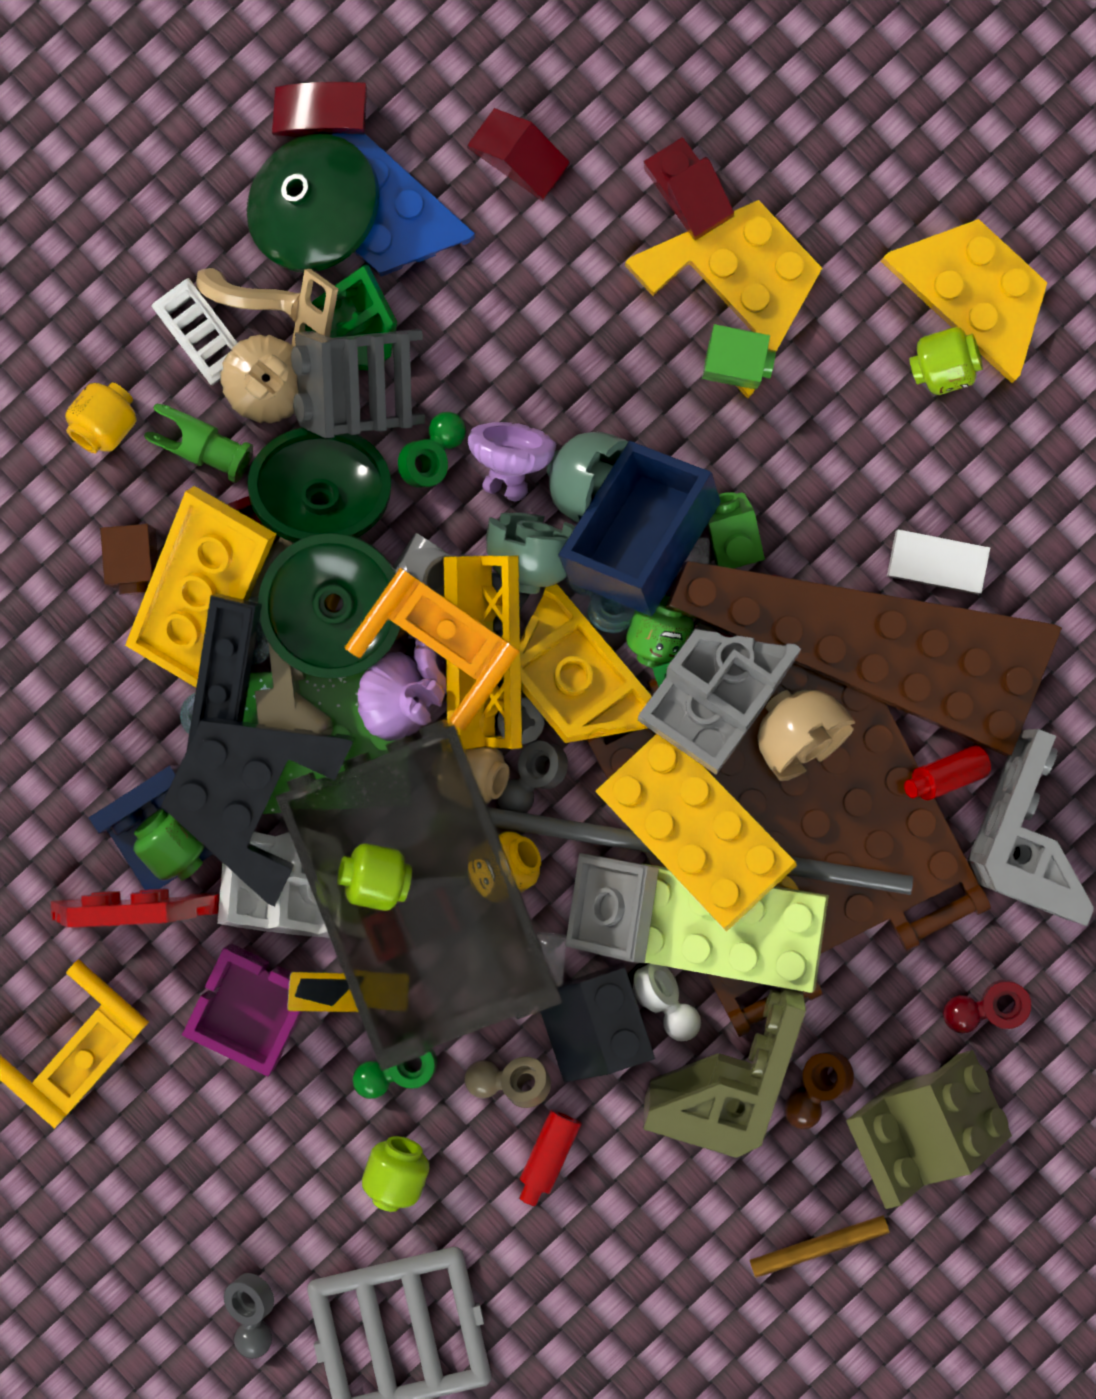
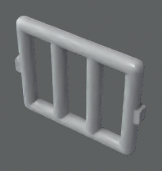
[307,1247,492,1399]

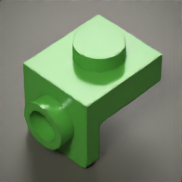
[707,492,765,569]

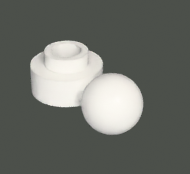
[633,964,701,1041]

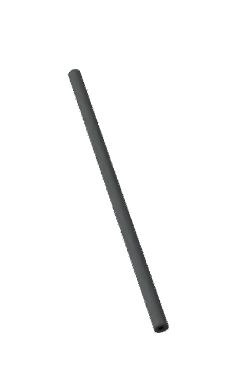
[439,800,913,895]

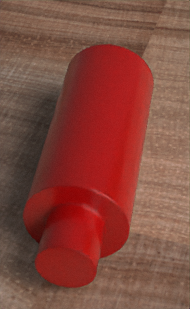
[904,746,991,801]
[519,1109,582,1206]

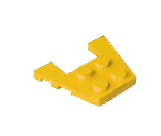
[625,200,822,399]

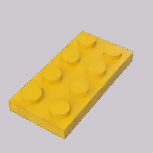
[125,486,276,688]
[595,734,797,932]

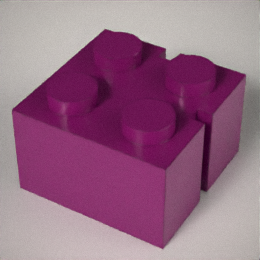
[182,943,303,1077]

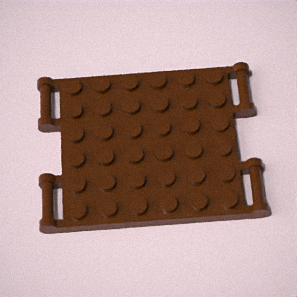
[587,663,991,1037]

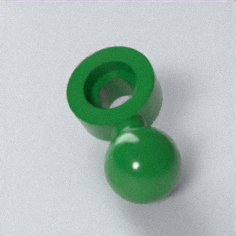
[398,412,466,488]
[353,1039,437,1099]

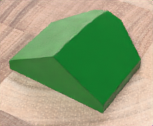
[305,265,398,370]

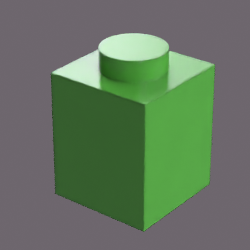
[702,324,776,390]

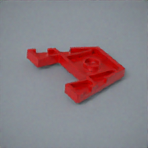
[51,889,220,928]

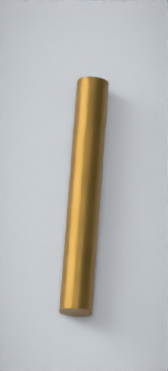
[749,1215,890,1278]

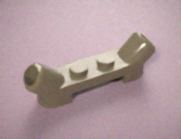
[248,537,333,735]

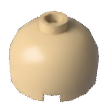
[757,690,855,781]

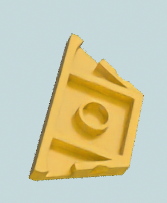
[881,219,1047,383]
[520,584,652,743]

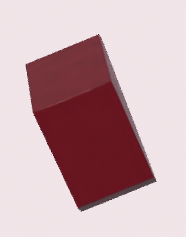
[467,108,570,202]

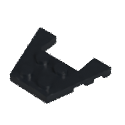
[161,717,354,907]

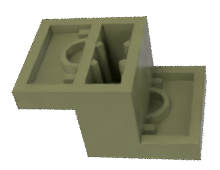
[846,1050,1012,1209]

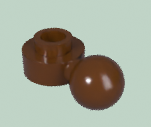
[784,1051,854,1129]

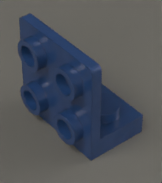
[88,765,214,890]

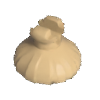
[221,335,298,424]

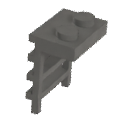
[291,329,425,438]

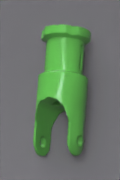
[144,404,254,483]

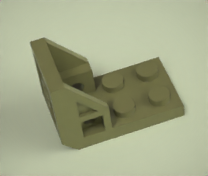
[643,987,806,1158]

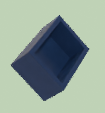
[558,441,721,617]

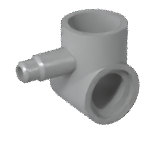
[393,533,452,597]

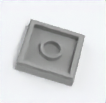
[565,853,659,963]

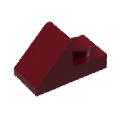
[643,137,734,241]

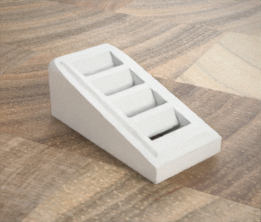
[151,278,237,386]

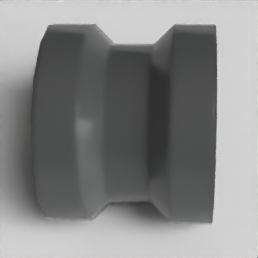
[497,698,545,744]

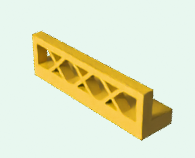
[444,555,522,750]

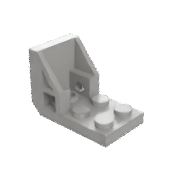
[967,729,1094,926]

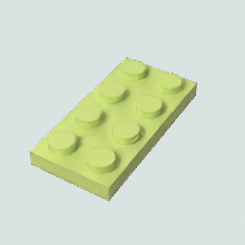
[644,864,829,993]

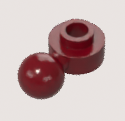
[943,980,1031,1033]

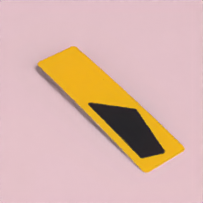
[287,972,407,1012]

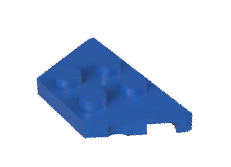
[332,133,475,277]

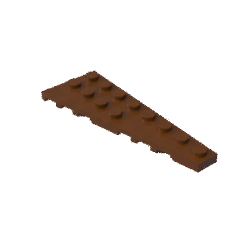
[666,561,1062,756]

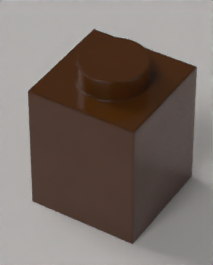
[100,524,158,595]

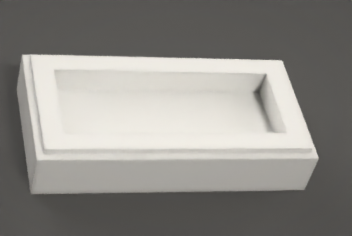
[887,529,990,595]

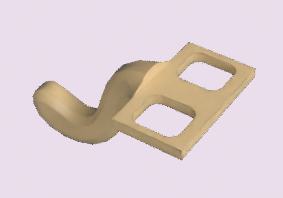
[196,268,338,347]

